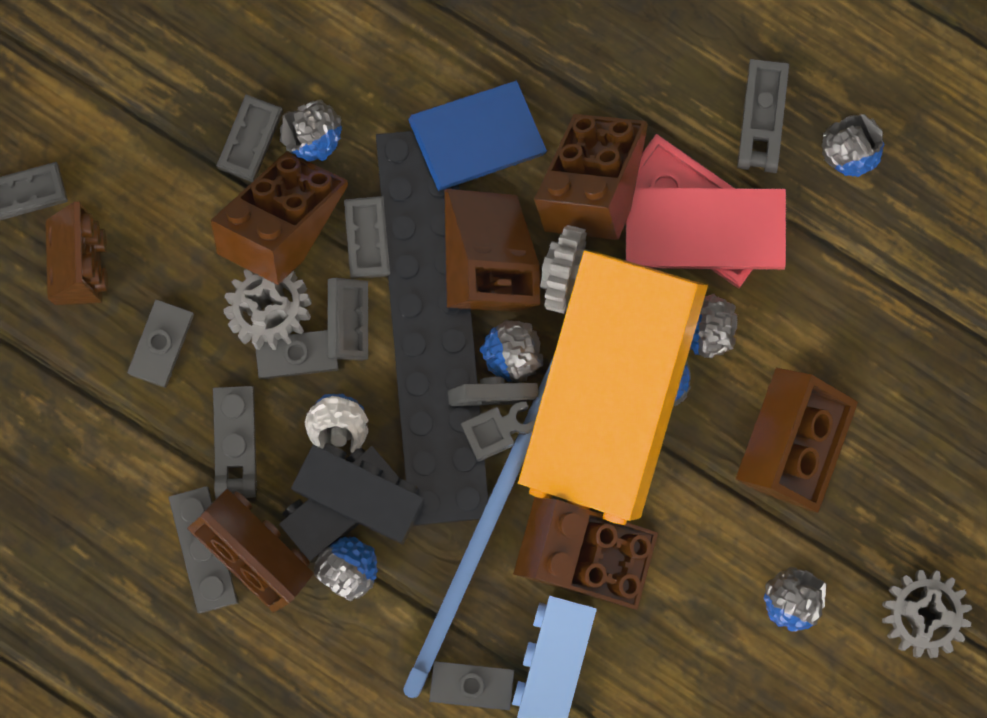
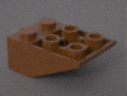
[534,114,648,240]
[211,151,348,285]
[444,189,540,312]
[46,201,108,305]
[513,497,658,610]

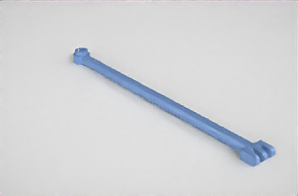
[404,356,554,698]

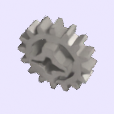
[540,225,590,314]
[224,269,312,350]
[882,570,972,658]

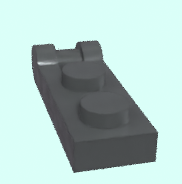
[737,59,789,173]
[213,386,257,498]

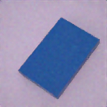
[408,81,547,191]

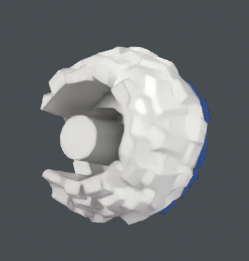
[305,394,368,453]

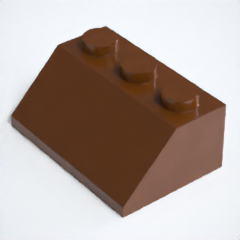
[736,367,858,513]
[187,489,314,613]

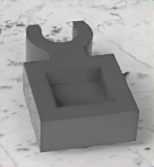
[461,402,535,462]

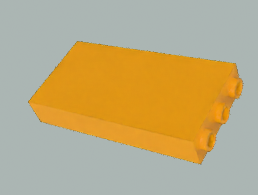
[518,250,708,525]

